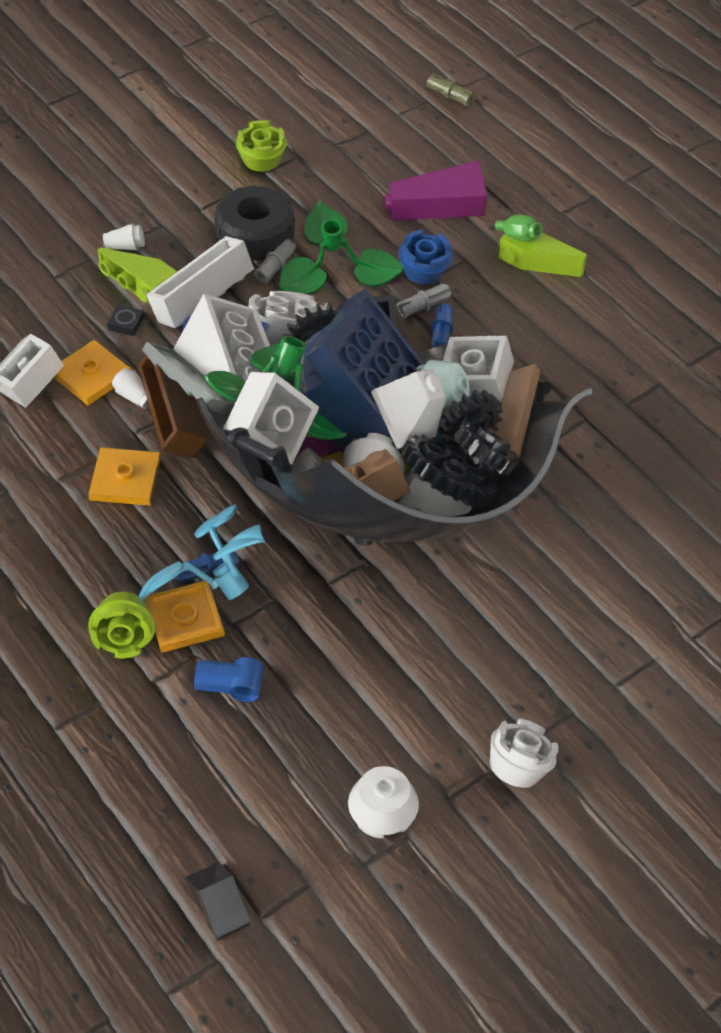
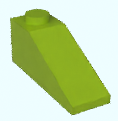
[498,232,587,277]

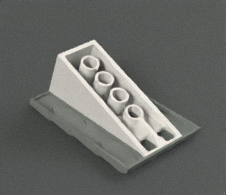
[142,294,314,438]

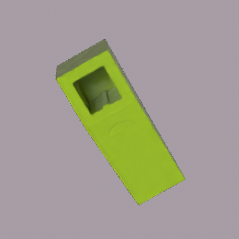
[98,247,177,305]

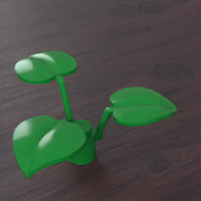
[279,200,403,295]
[204,336,347,440]

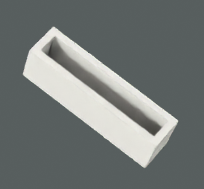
[147,236,254,328]

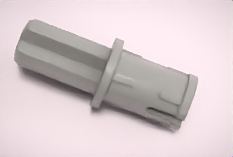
[254,239,296,284]
[396,284,451,319]

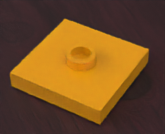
[53,340,132,406]
[88,447,161,506]
[145,581,225,653]

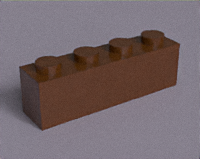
[137,354,208,458]

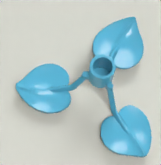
[139,504,265,601]

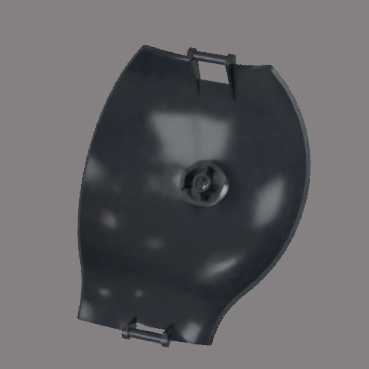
[196,343,593,546]

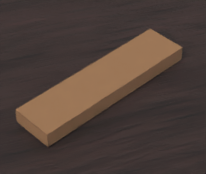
[495,364,541,458]

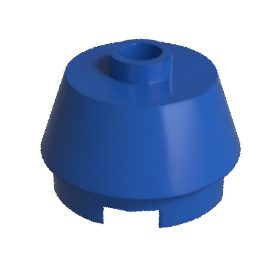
[398,230,453,285]

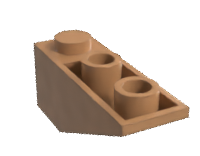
[344,449,411,501]

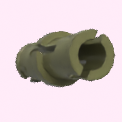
[427,73,476,107]

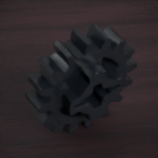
[438,390,503,450]
[454,422,520,476]

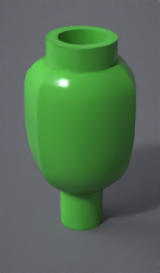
[495,215,542,242]

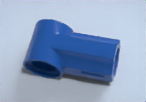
[194,657,264,702]

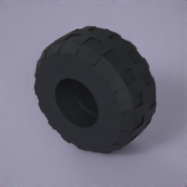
[215,185,295,261]

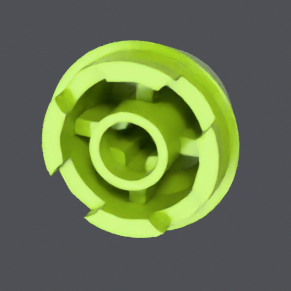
[236,120,287,172]
[88,592,155,659]

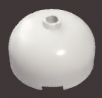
[248,291,334,346]

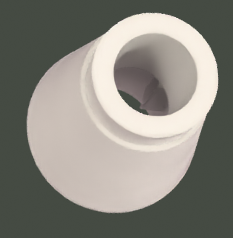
[103,223,145,250]
[112,368,149,409]

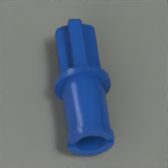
[431,304,454,348]
[176,551,239,583]

